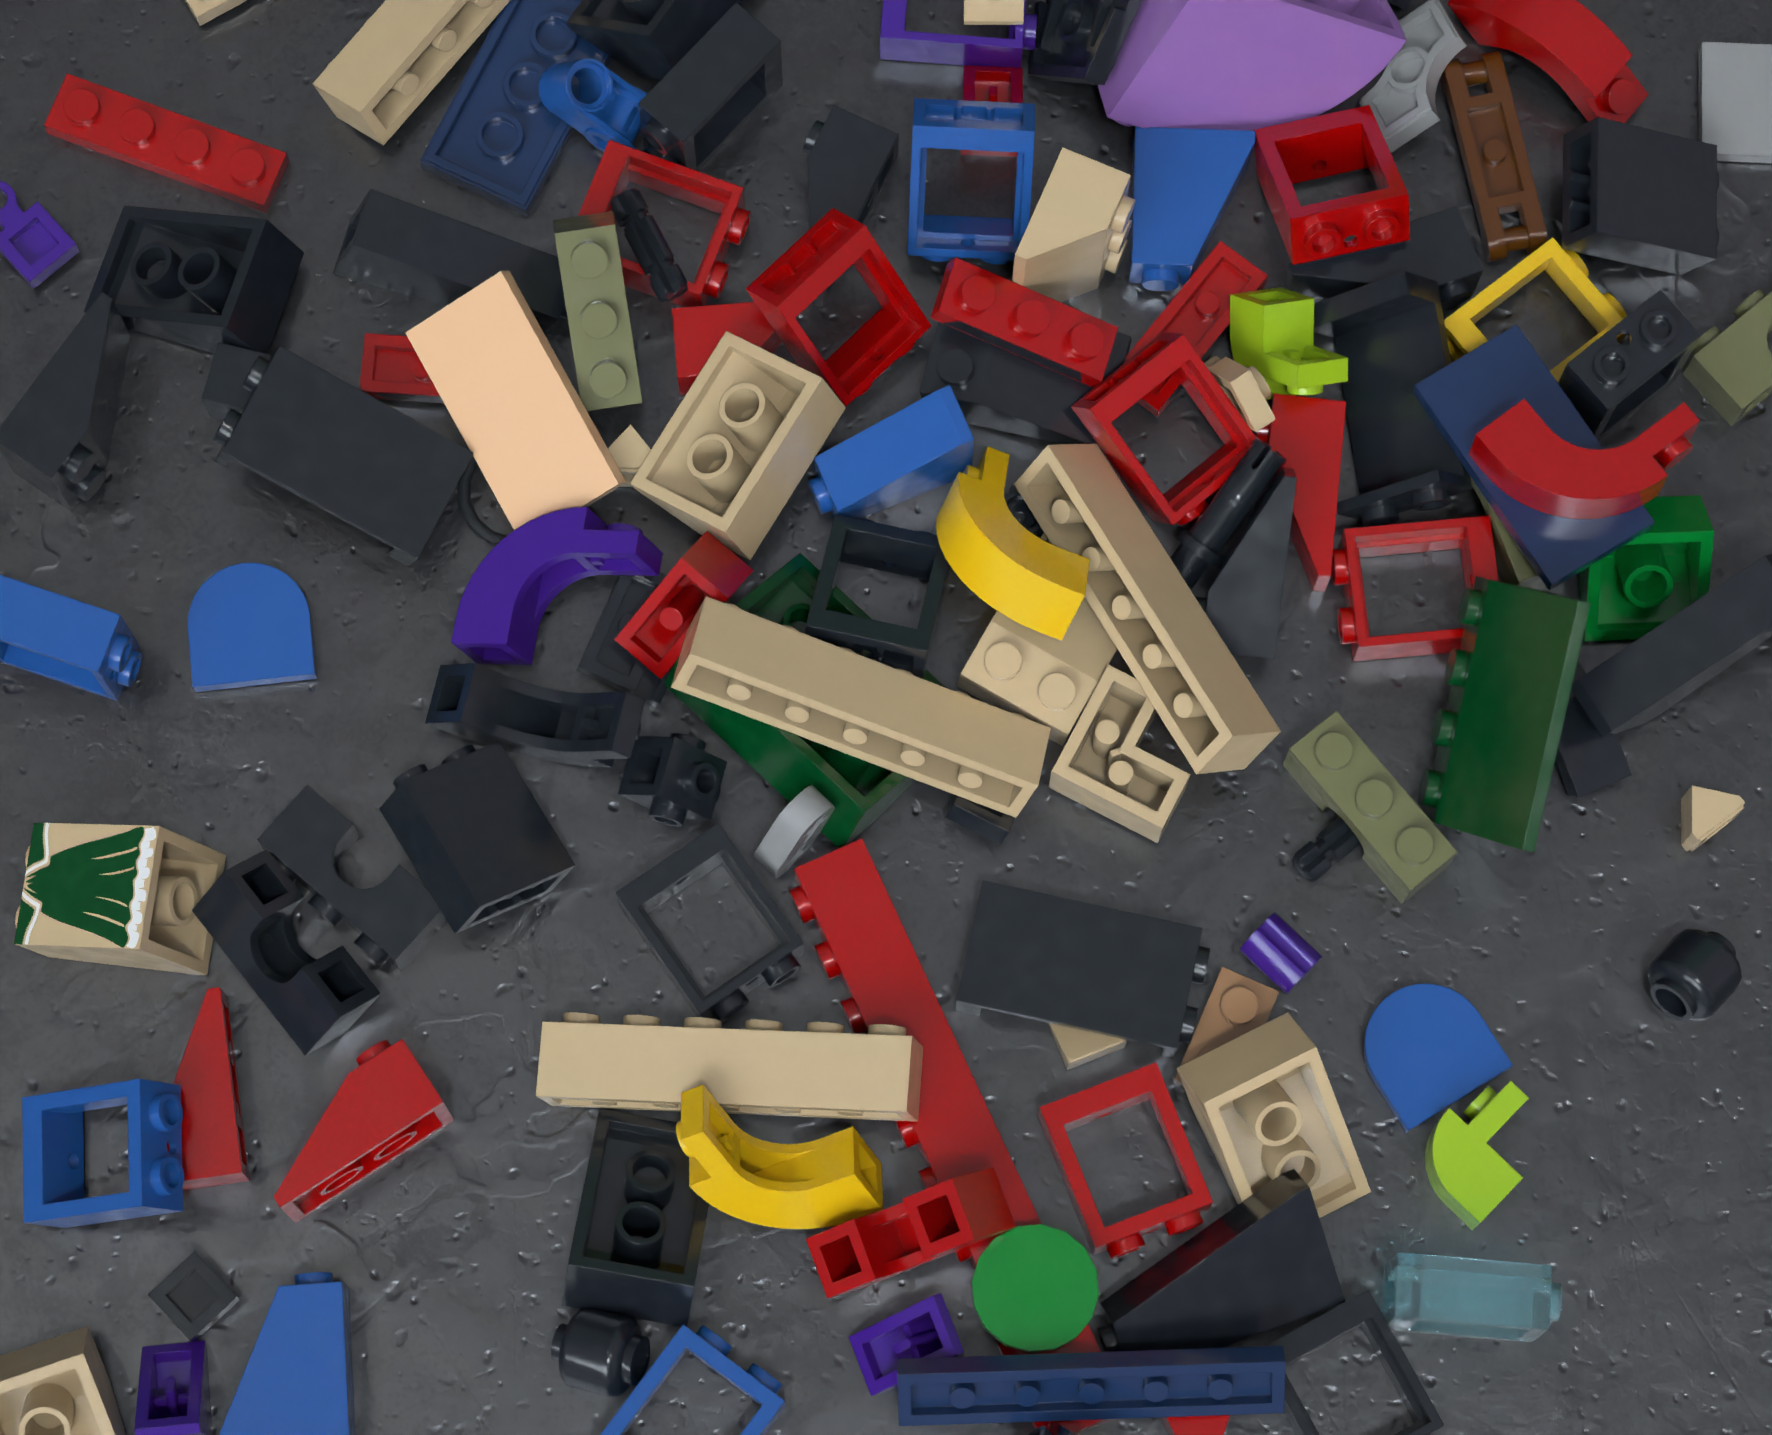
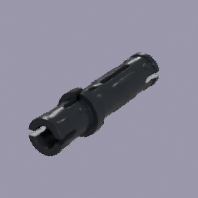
[1170,437,1287,590]

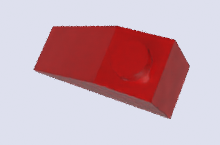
[1255,394,1346,592]
[167,987,250,1191]

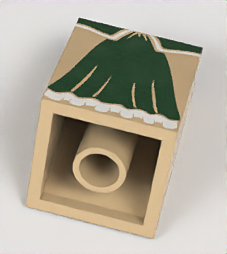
[14,823,226,975]

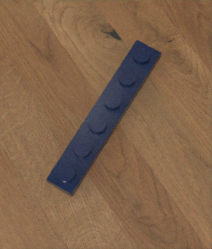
[897,1346,1286,1426]

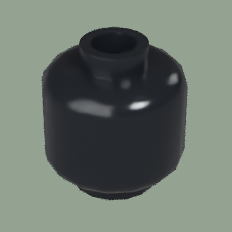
[1648,929,1742,1021]
[551,1308,650,1397]

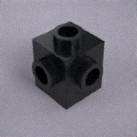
[618,733,727,827]

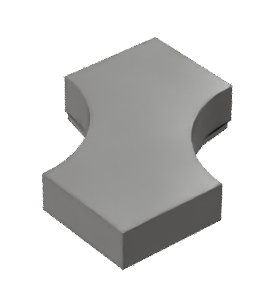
[1359,0,1467,153]

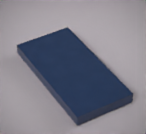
[420,0,612,217]
[1412,324,1655,590]

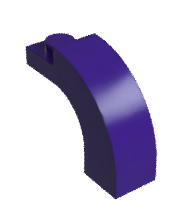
[451,507,663,665]

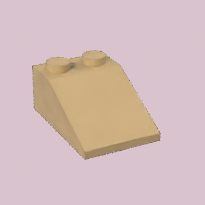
[956,533,1118,746]
[1176,1012,1371,1218]
[0,1326,126,1435]

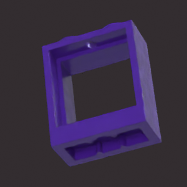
[880,0,1037,68]

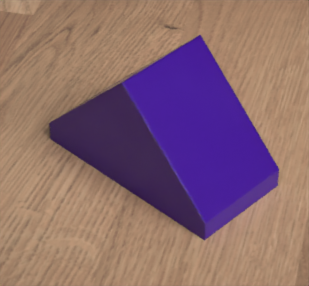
[849,1293,964,1396]
[134,1340,213,1435]

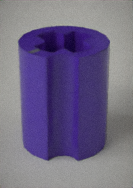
[1239,912,1323,995]

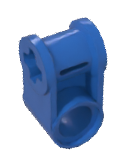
[539,59,647,152]

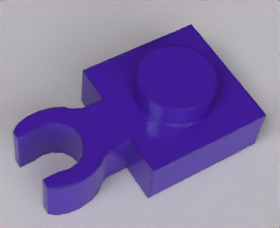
[0,181,80,289]

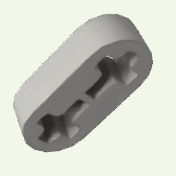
[753,785,835,878]

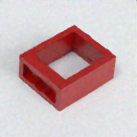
[1254,105,1410,265]
[578,140,751,307]
[746,208,932,407]
[1071,332,1256,525]
[1331,515,1499,662]
[1037,1062,1213,1259]

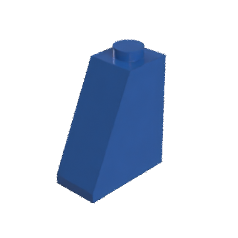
[1129,127,1255,291]
[808,385,974,519]
[220,1272,356,1435]

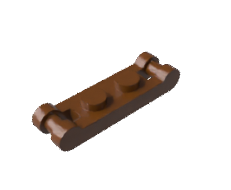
[1440,51,1548,262]

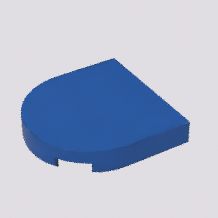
[188,563,317,692]
[1363,984,1513,1133]

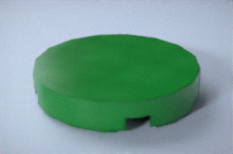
[971,1224,1099,1354]

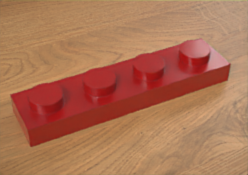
[44,73,289,213]

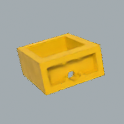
[1444,237,1627,382]

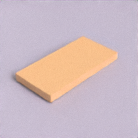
[406,271,627,530]

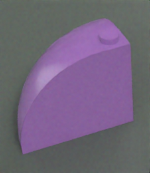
[1098,0,1407,131]

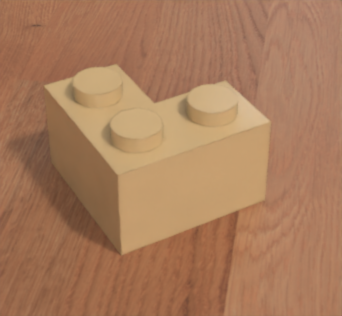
[1049,665,1191,843]

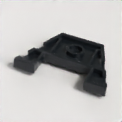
[1028,0,1142,85]

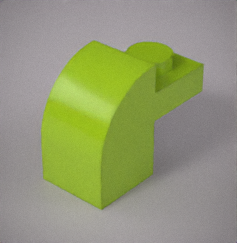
[1230,287,1348,400]
[1425,1081,1529,1230]

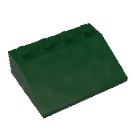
[664,553,946,848]
[1418,576,1591,852]

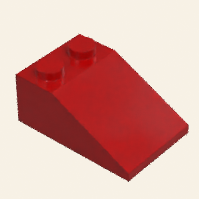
[274,1039,454,1223]

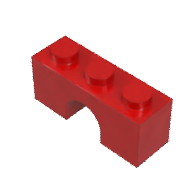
[806,1167,1015,1299]

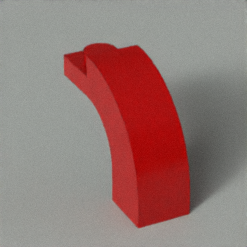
[1447,0,1649,123]
[1468,399,1700,519]

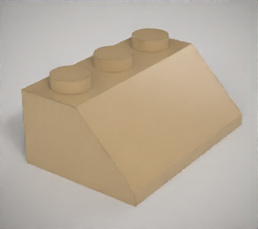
[1012,147,1136,302]
[630,331,846,560]

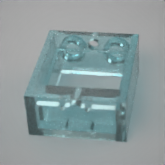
[1381,1252,1562,1342]

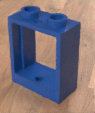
[907,98,1035,264]
[0,575,143,701]
[22,1079,184,1228]
[600,1324,786,1435]

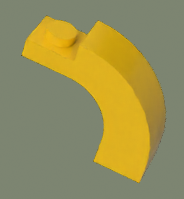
[936,446,1090,641]
[676,1084,883,1229]

